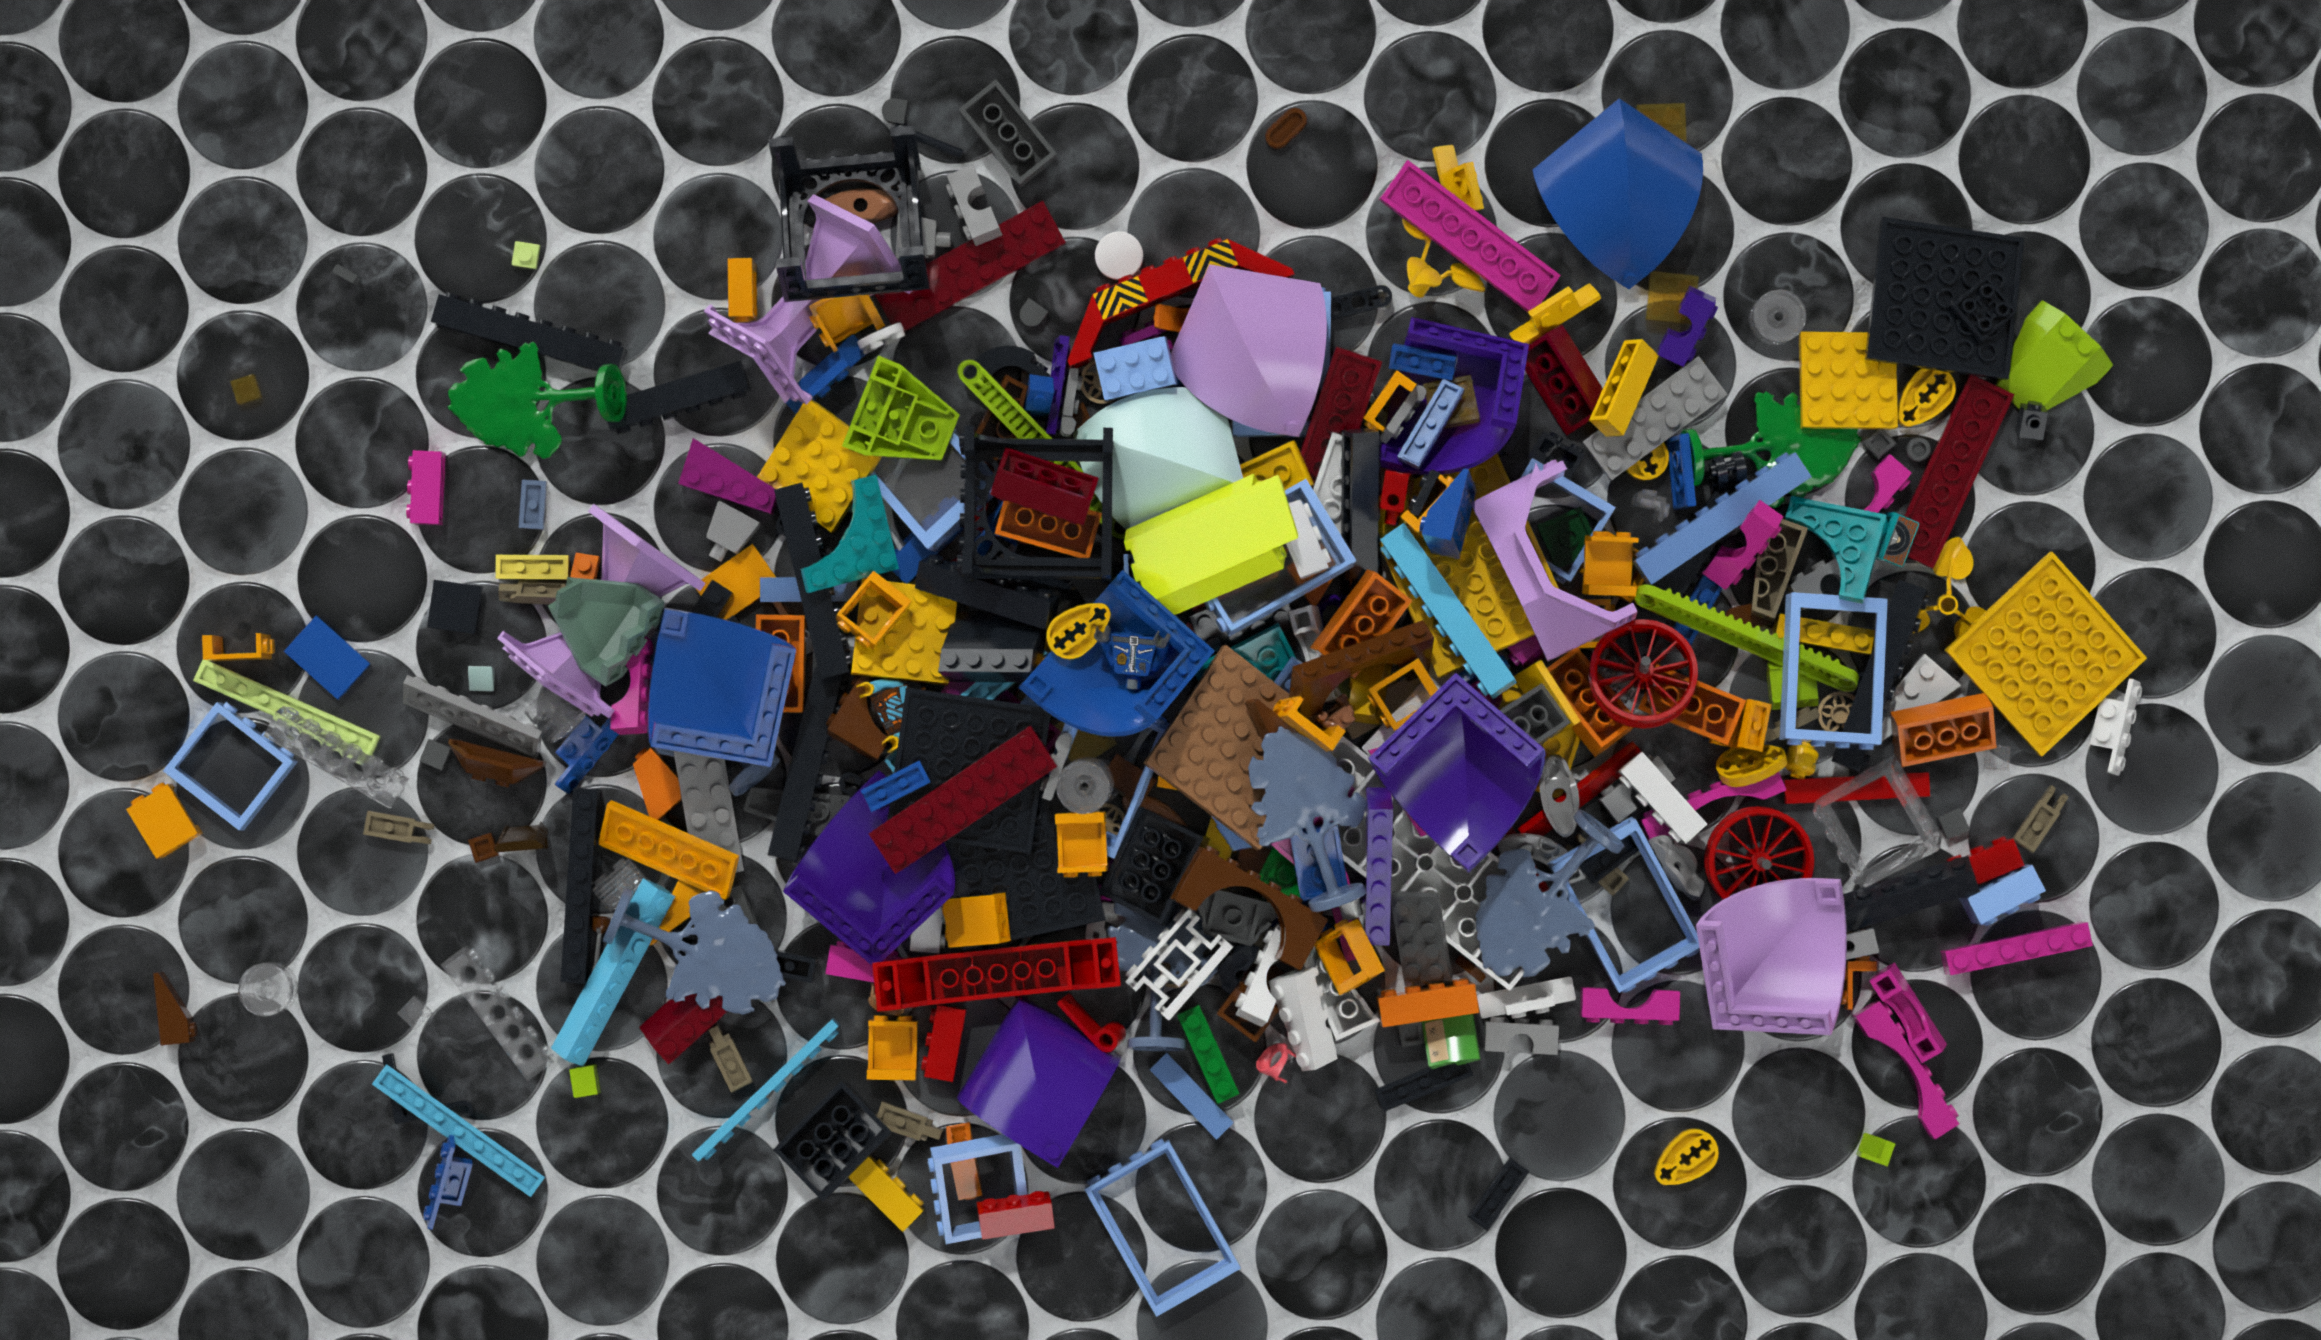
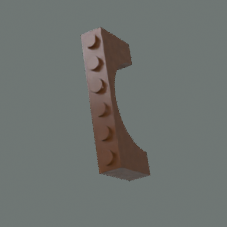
[1289,620,1434,718]
[825,675,889,764]
[1170,846,1328,971]

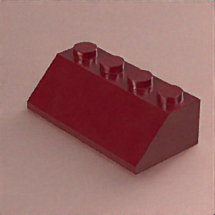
[1525,325,1603,436]
[990,447,1099,525]
[639,994,728,1065]

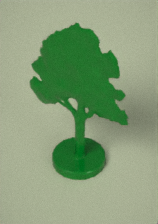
[448,342,627,459]
[1680,391,1862,508]

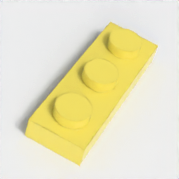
[496,555,570,580]

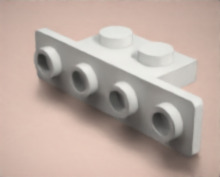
[2090,679,2142,776]
[1477,976,1576,1019]

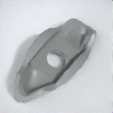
[1540,754,1579,837]
[1648,835,1705,901]

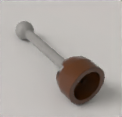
[591,916,611,972]

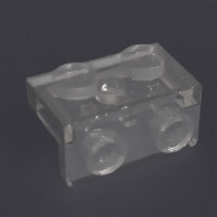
[1631,489,1670,524]

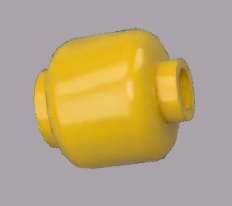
[1785,742,1819,779]

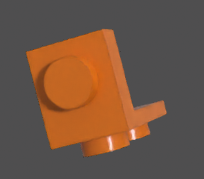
[1153,304,1190,333]
[1841,956,1877,1010]

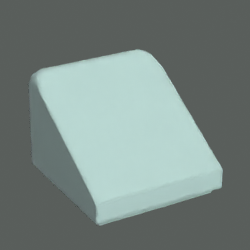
[468,666,495,691]

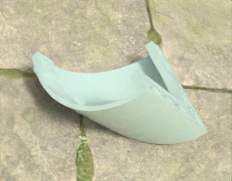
[1073,387,1243,529]

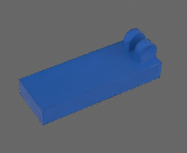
[1389,343,1458,380]
[860,760,931,812]

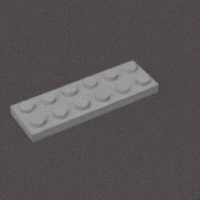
[1582,356,1728,481]
[403,675,542,759]
[673,751,744,872]

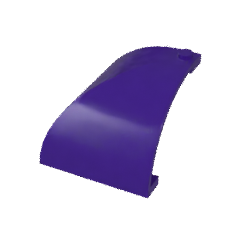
[1379,317,1529,475]
[1368,673,1545,873]
[783,770,955,965]
[957,995,1122,1168]

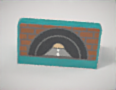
[1876,512,1919,567]

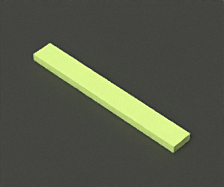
[193,660,381,758]

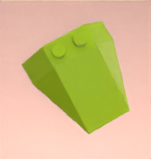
[1996,300,2113,410]
[842,356,960,460]

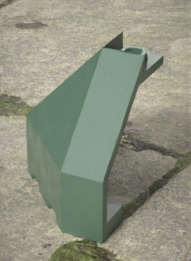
[548,577,664,686]

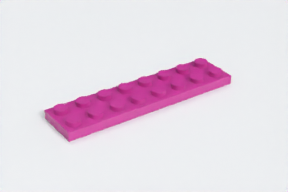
[1378,160,1561,312]

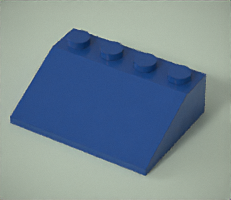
[1419,468,1477,559]

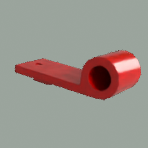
[1057,993,1126,1052]

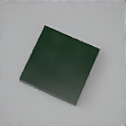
[1536,506,1592,568]

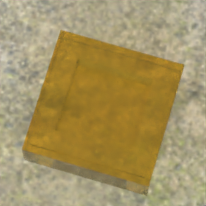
[230,374,262,405]

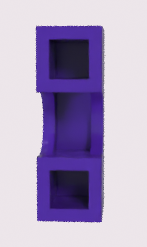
[1657,286,1718,367]

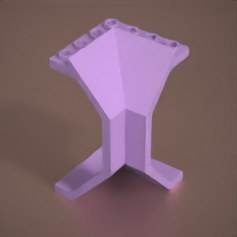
[704,194,911,405]
[1470,459,1637,662]
[497,504,706,718]

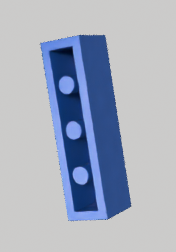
[893,496,964,584]

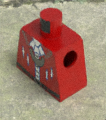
[1380,470,1416,526]

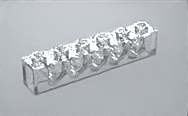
[263,706,410,809]
[441,946,554,1081]

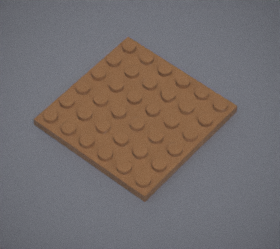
[1143,645,1324,850]

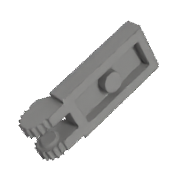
[1060,368,1083,438]
[1380,385,1427,444]
[1040,732,1073,800]

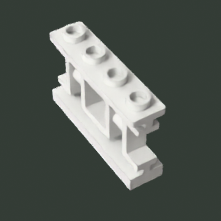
[1125,909,1233,1020]

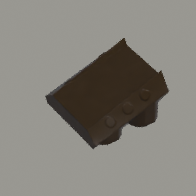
[494,821,549,853]

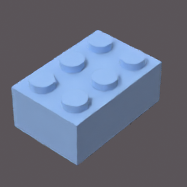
[1094,336,1178,401]
[1959,864,2046,926]

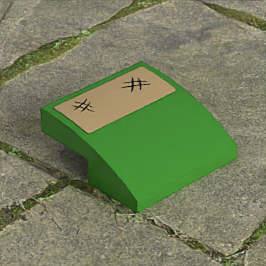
[1422,1014,1481,1069]

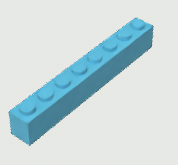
[1380,523,1517,699]
[551,878,676,1066]

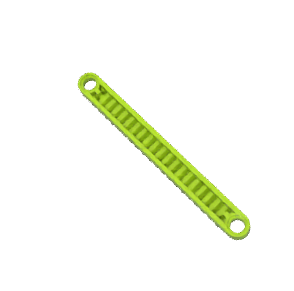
[957,359,1126,539]
[1634,584,1859,692]

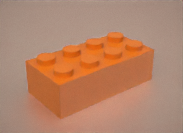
[994,501,1102,558]
[1310,569,1413,679]
[756,614,807,713]
[1547,647,1633,757]
[1638,664,1747,748]
[1890,693,1997,767]
[1376,978,1479,1027]

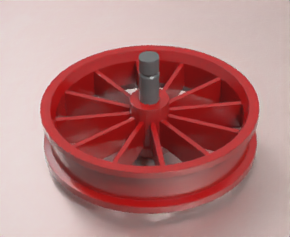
[1588,619,1698,729]
[1704,806,1814,900]

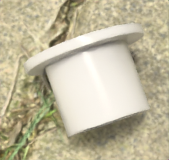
[1339,897,1363,920]

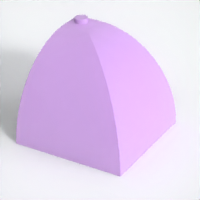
[1170,264,1327,437]
[1696,878,1847,1035]

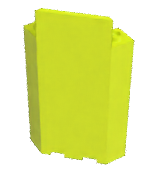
[1124,474,1298,615]

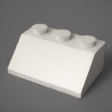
[1286,499,1332,579]

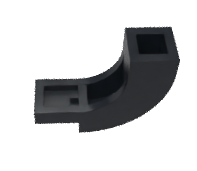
[963,346,1050,379]

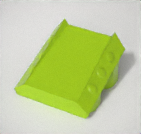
[1766,662,1819,710]

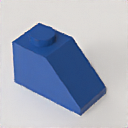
[1023,374,1054,421]

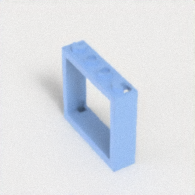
[1520,458,1616,585]
[163,702,298,830]
[928,1134,1027,1244]

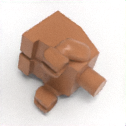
[1316,694,1356,730]

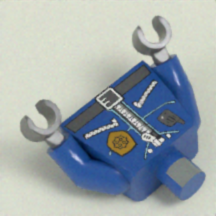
[1094,626,1171,689]

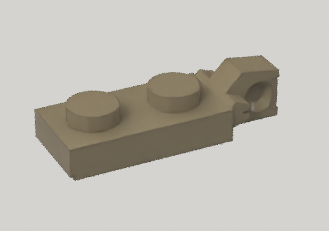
[498,579,566,604]
[709,1025,754,1093]
[877,1101,943,1141]

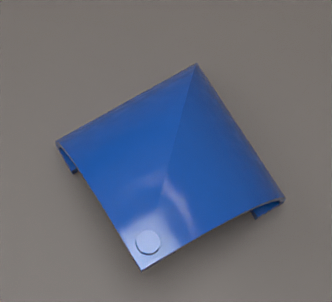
[1533,98,1703,289]
[1019,570,1215,737]
[648,607,796,767]

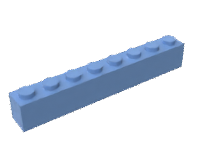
[1632,452,1812,585]

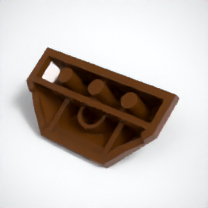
[448,738,547,788]

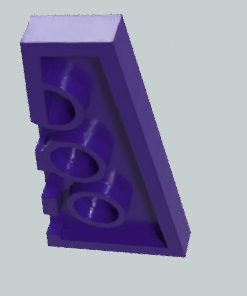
[1044,335,1070,436]

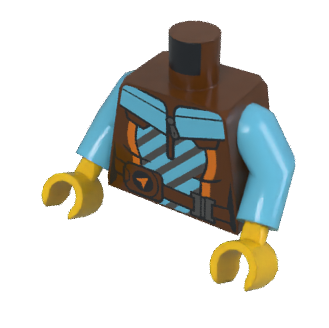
[856,678,927,753]

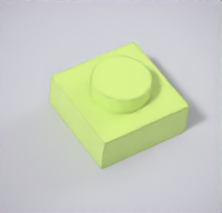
[512,241,540,270]

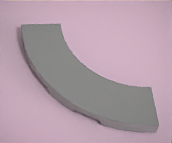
[1497,833,1586,884]

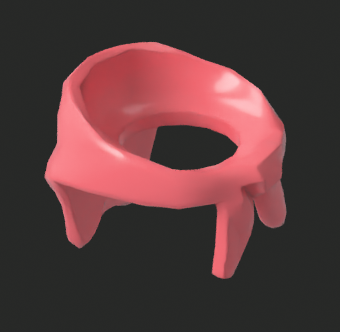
[1256,1043,1296,1083]

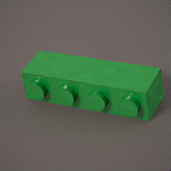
[1177,1004,1239,1104]

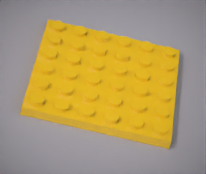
[1944,552,2147,757]

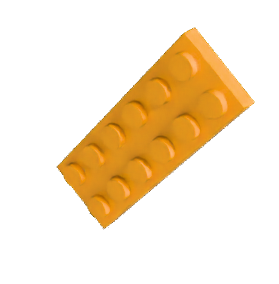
[598,800,740,900]

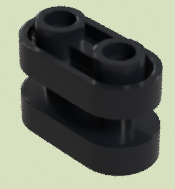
[1708,451,1747,494]

